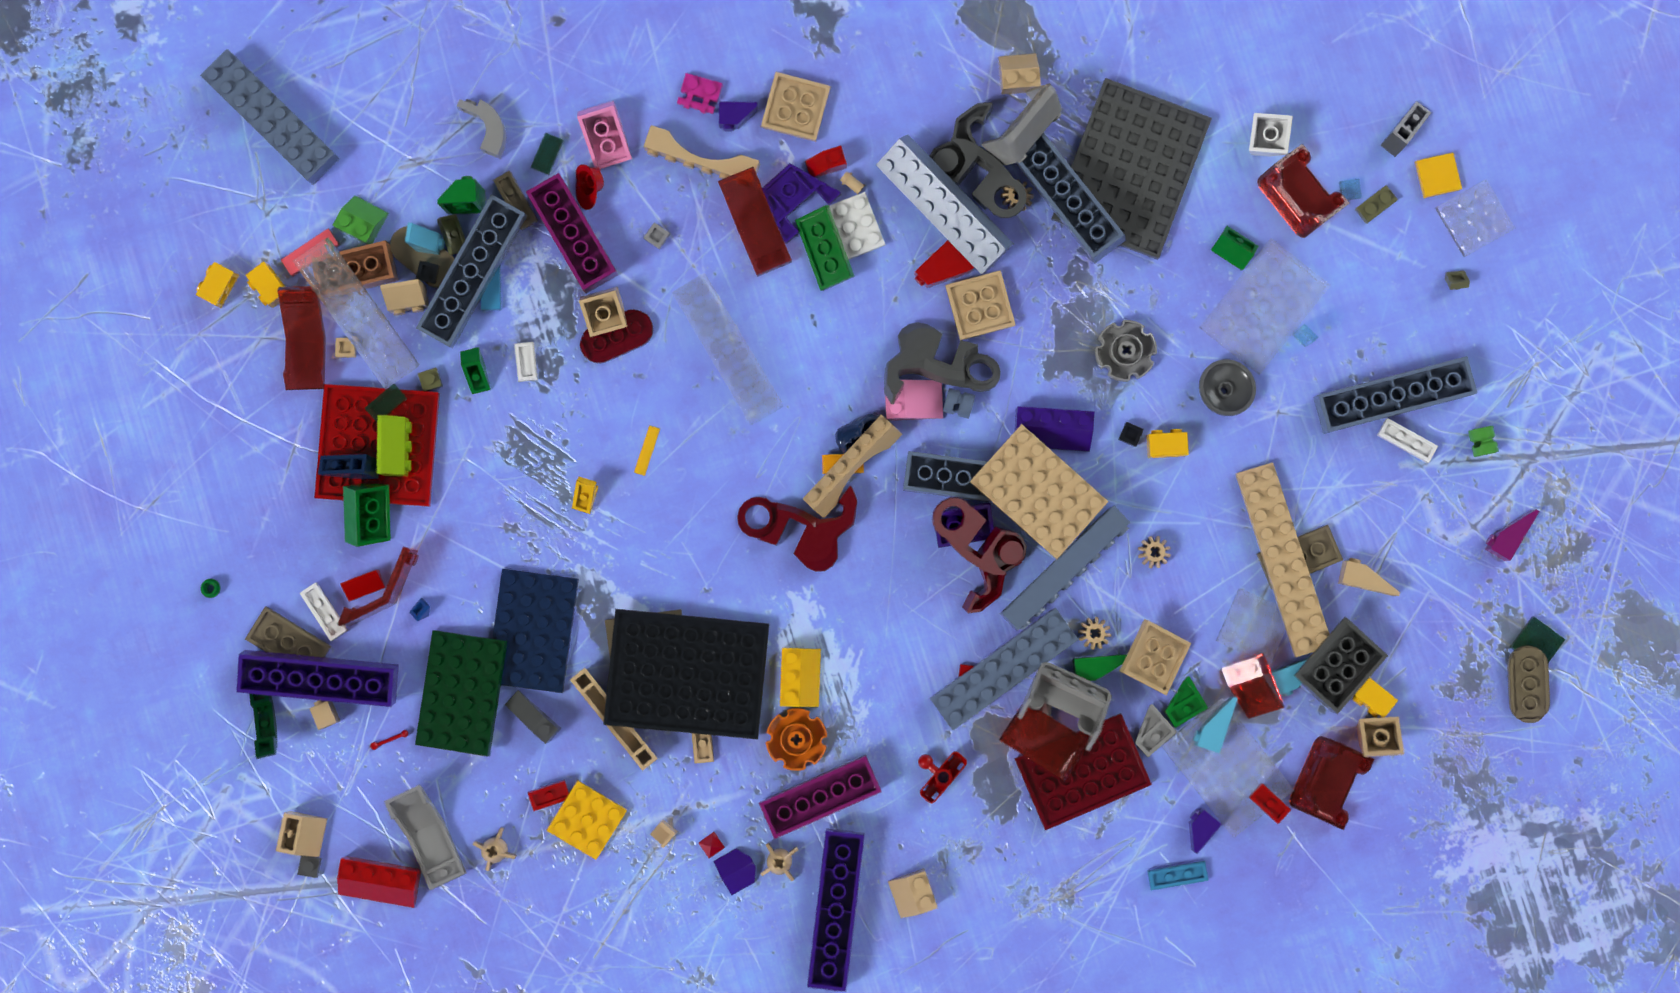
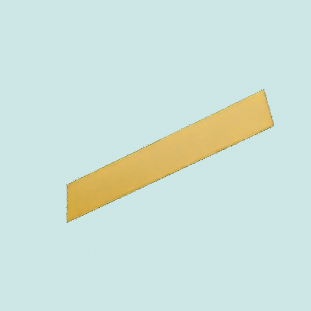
[634,425,660,476]

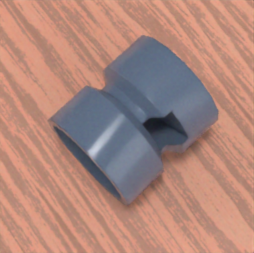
[943,388,975,419]

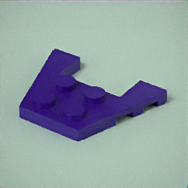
[762,163,841,244]

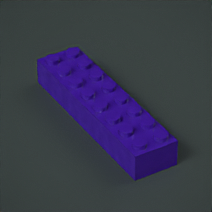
[236,650,399,707]
[807,828,865,992]

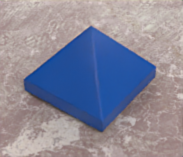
[409,598,430,621]

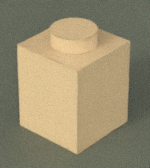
[309,700,340,730]

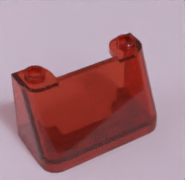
[1257,144,1350,238]
[998,703,1089,782]
[1289,736,1374,830]

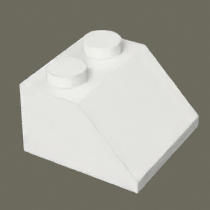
[1249,113,1293,157]

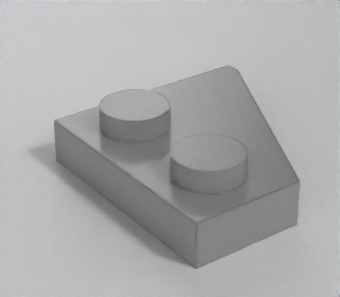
[1135,704,1177,757]

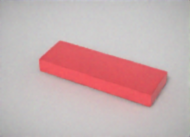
[281,228,340,277]

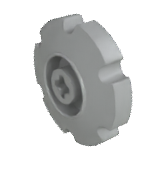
[1095,320,1157,382]

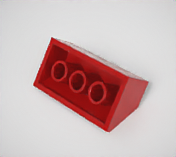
[337,856,422,908]

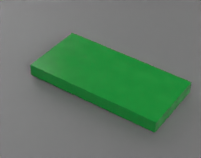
[795,205,855,291]

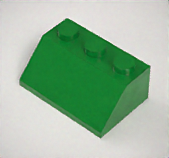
[437,176,486,215]
[343,483,391,547]

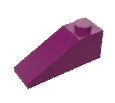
[1485,509,1540,561]

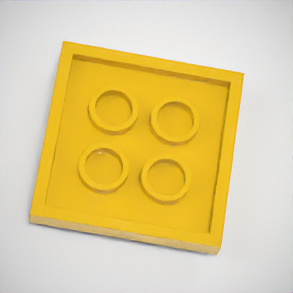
[546,780,627,860]

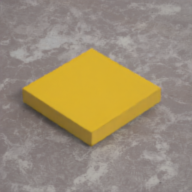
[1415,152,1462,199]

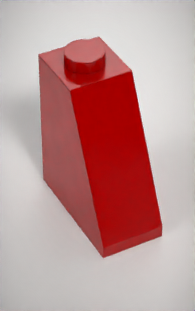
[914,240,974,288]

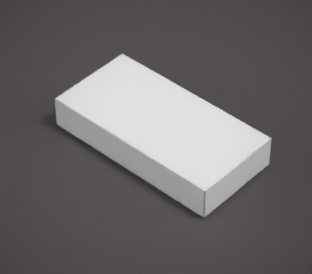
[514,342,538,382]

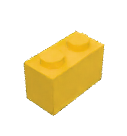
[245,261,291,308]
[196,262,239,308]
[1146,429,1189,458]
[1352,677,1398,718]

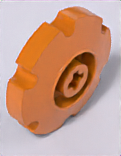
[766,708,827,771]

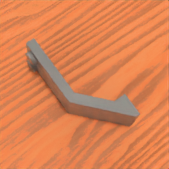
[384,785,466,890]

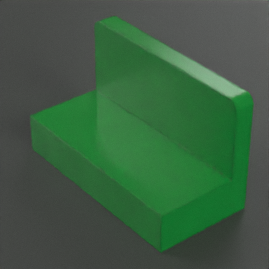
[1211,226,1259,270]

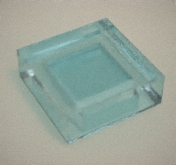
[1339,179,1362,201]

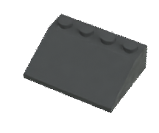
[1294,617,1388,714]

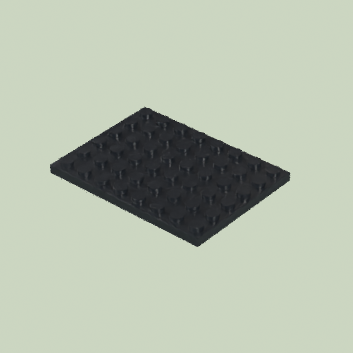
[603,609,769,739]

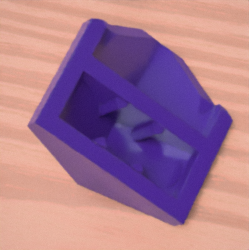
[713,848,756,895]

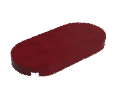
[580,309,653,363]

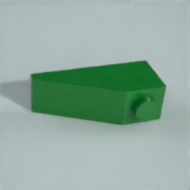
[1073,654,1127,681]

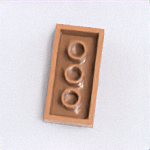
[311,241,399,299]

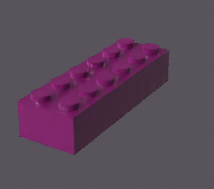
[526,173,618,294]
[759,755,882,839]

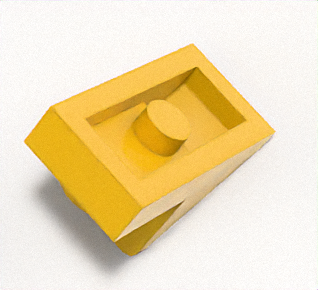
[572,476,598,514]

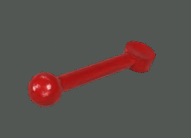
[370,730,408,750]

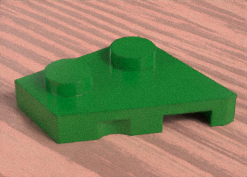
[1165,676,1208,728]

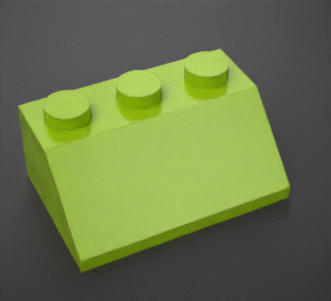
[377,415,412,476]

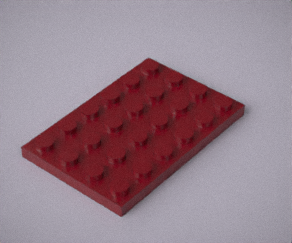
[1014,713,1152,831]

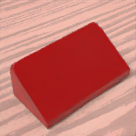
[340,570,385,602]

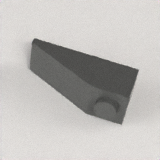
[1381,101,1431,157]
[505,690,561,744]

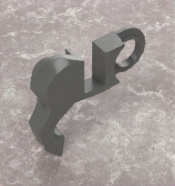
[930,102,1027,218]
[884,322,1001,405]

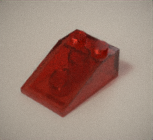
[1221,653,1284,719]

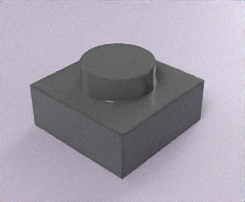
[297,856,322,878]

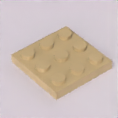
[761,72,831,142]
[945,270,1016,341]
[1120,619,1191,695]

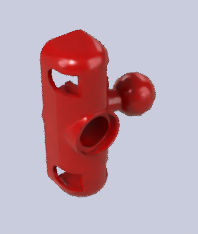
[918,751,967,803]

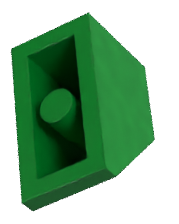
[460,347,491,394]

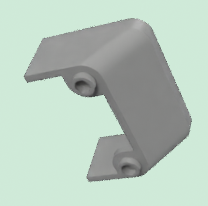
[981,83,1062,166]
[1018,662,1112,751]

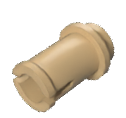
[840,172,865,195]

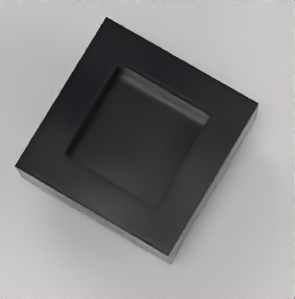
[416,261,440,284]
[1118,422,1144,447]

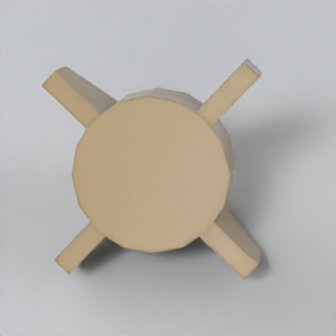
[473,827,517,871]
[760,843,798,881]

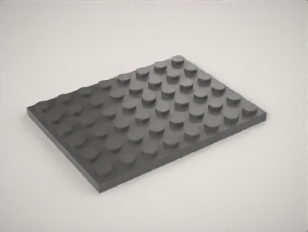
[1051,78,1212,260]

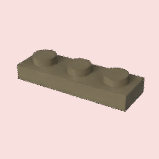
[493,171,538,230]

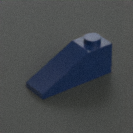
[318,454,379,479]

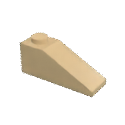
[1338,558,1400,596]

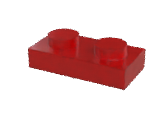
[528,779,569,811]
[1248,783,1291,824]

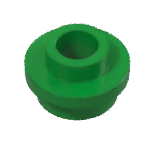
[201,579,221,598]

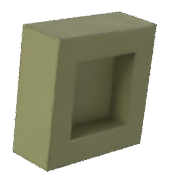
[1445,270,1470,290]
[418,368,443,391]

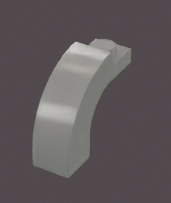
[457,99,506,159]

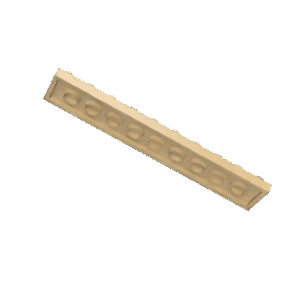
[1235,462,1329,657]

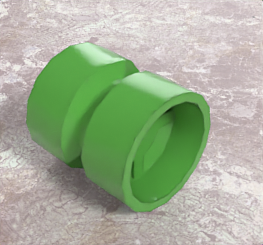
[1468,426,1499,457]

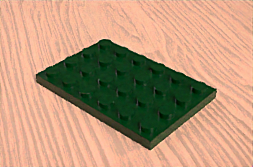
[415,630,507,757]

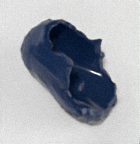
[835,412,881,453]

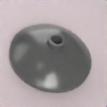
[1199,359,1256,416]

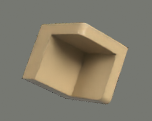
[650,819,678,848]

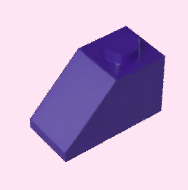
[719,101,758,131]
[1189,808,1222,854]

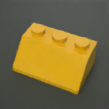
[780,648,821,707]

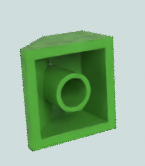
[333,196,389,245]

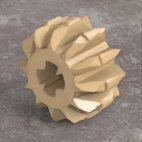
[1001,180,1034,211]
[1138,536,1171,568]
[1078,617,1111,650]

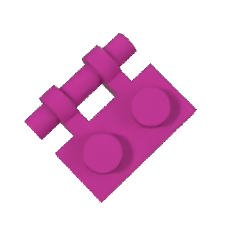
[677,73,723,114]

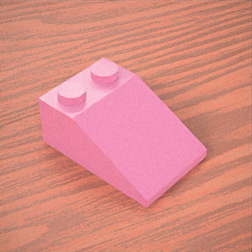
[577,100,632,169]
[885,380,943,421]

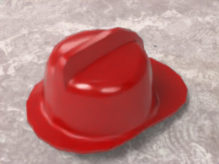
[576,164,604,210]

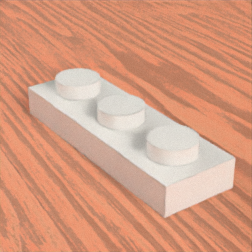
[1377,418,1438,463]
[299,582,348,641]

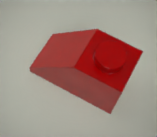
[805,146,847,178]

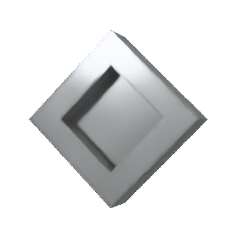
[644,223,670,250]

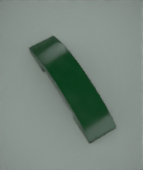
[249,694,277,759]

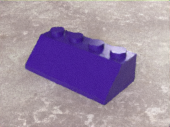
[1014,406,1095,452]

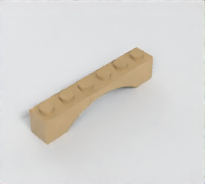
[644,125,760,187]
[803,415,902,518]
[570,668,658,771]

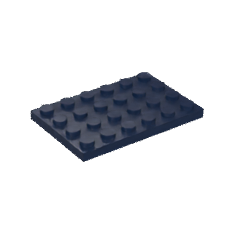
[492,569,579,693]

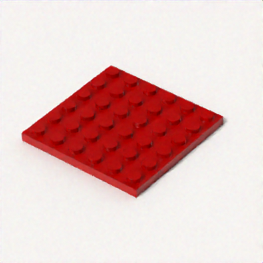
[314,384,440,507]

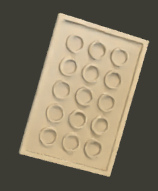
[970,424,1109,560]

